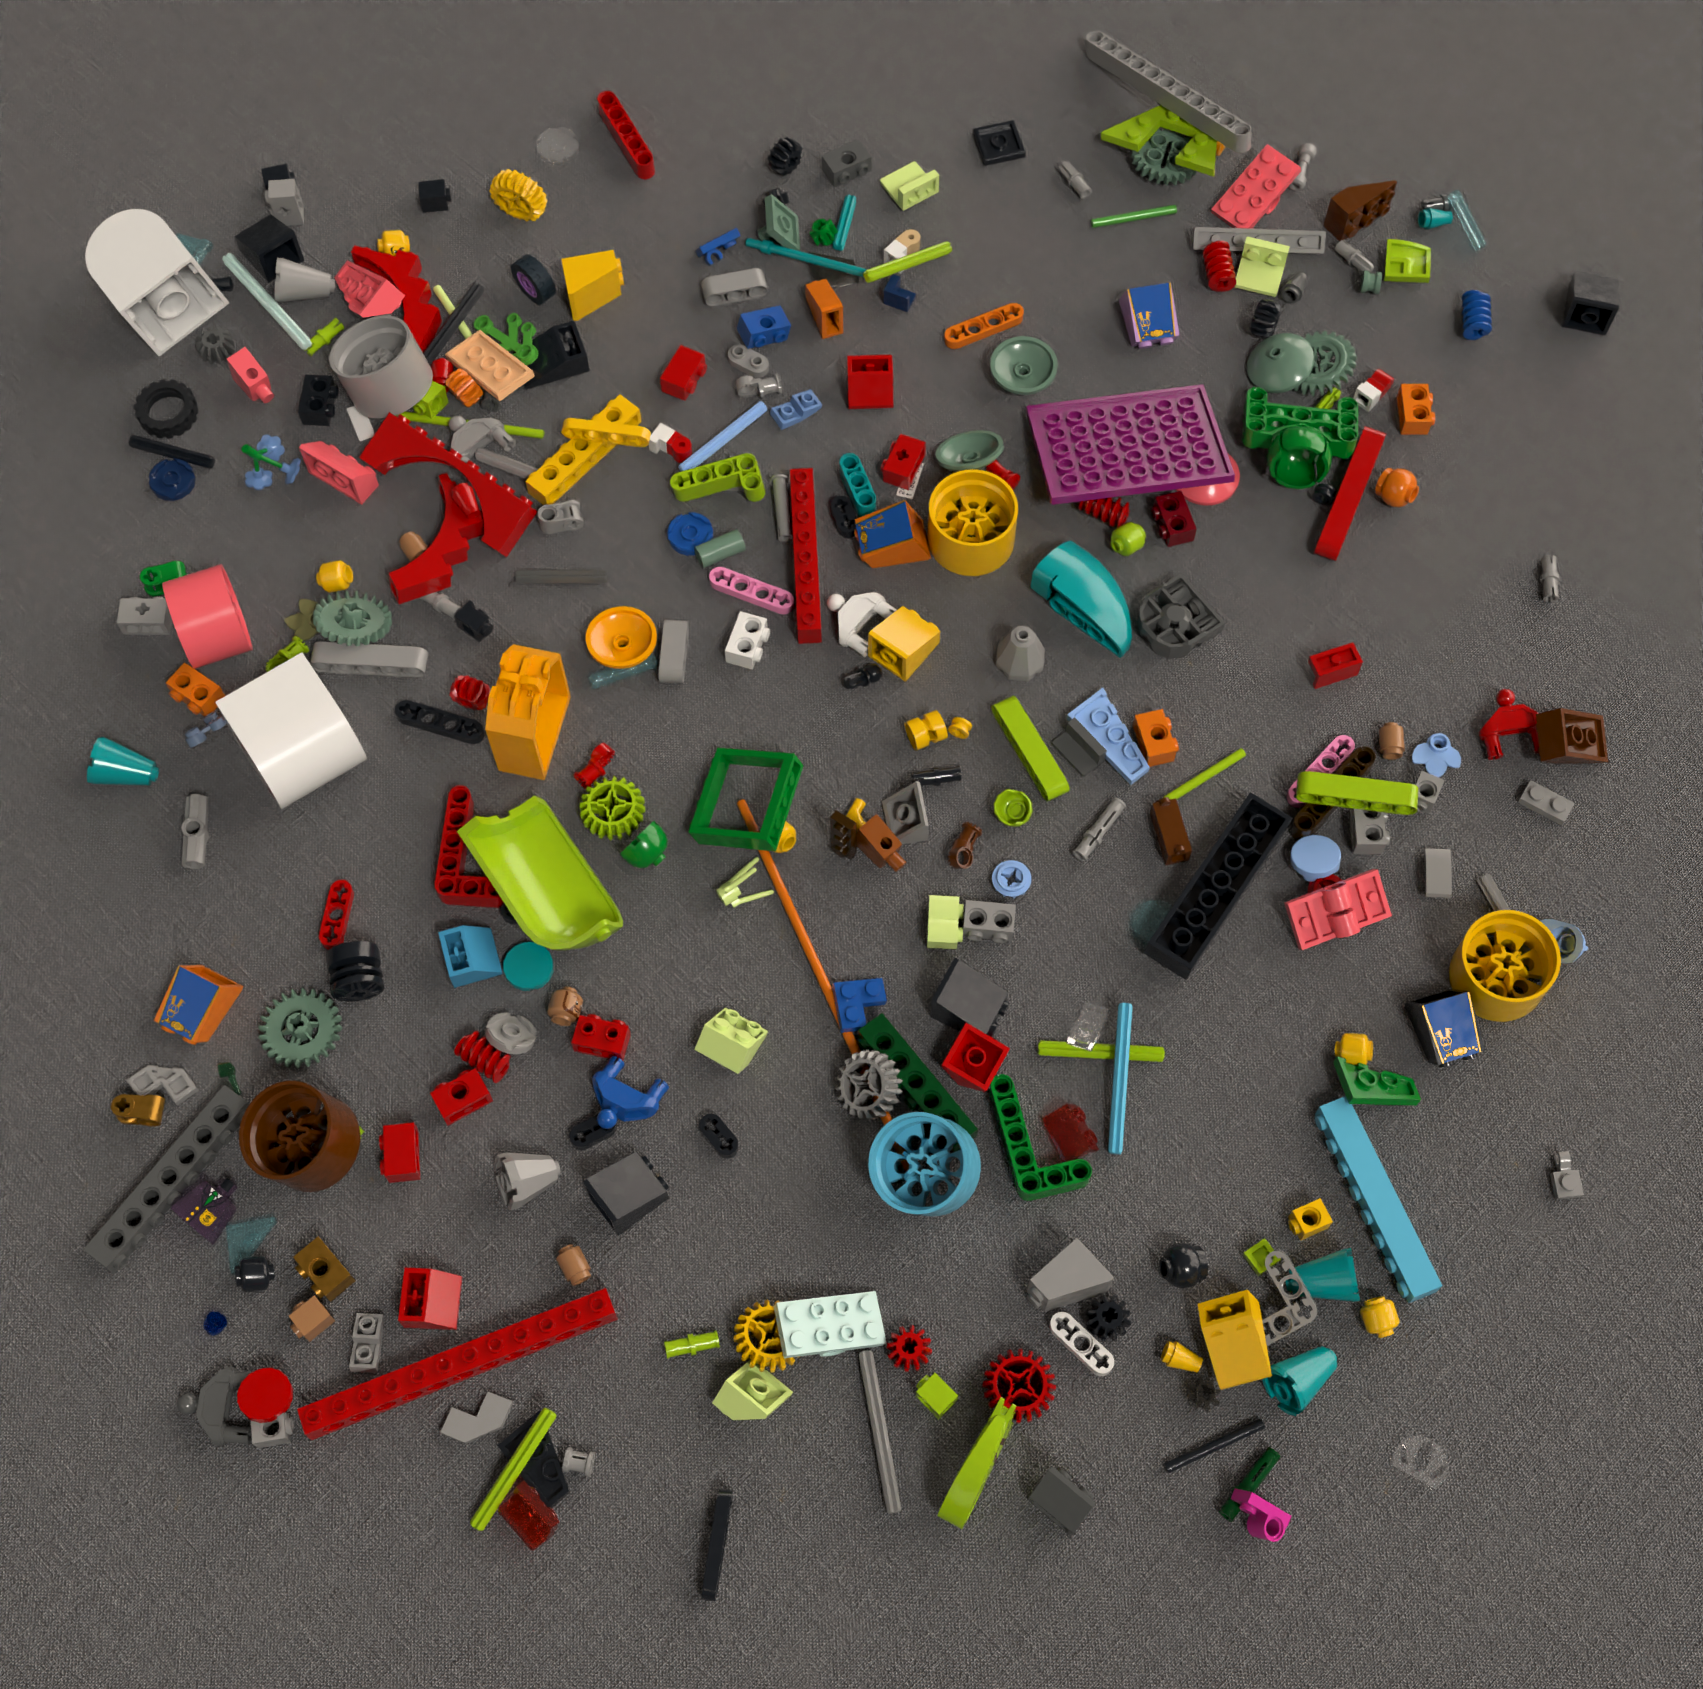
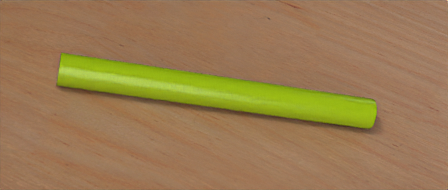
[1163,748,1246,800]

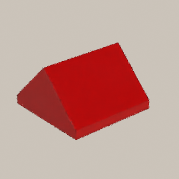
[941,1023,1010,1092]

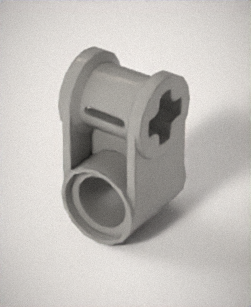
[538,500,584,534]

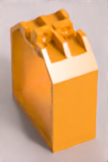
[485,644,571,780]

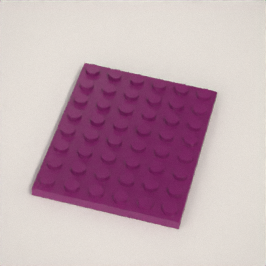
[1026,384,1235,505]

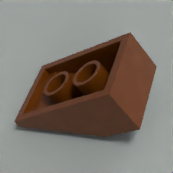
[1536,708,1608,764]

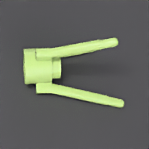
[716,857,774,908]

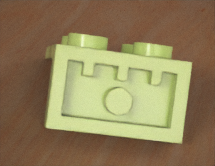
[880,161,939,211]
[1235,236,1290,297]

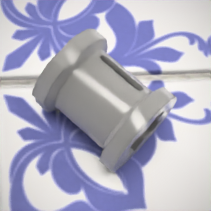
[562,1447,595,1477]

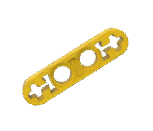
[561,418,651,447]

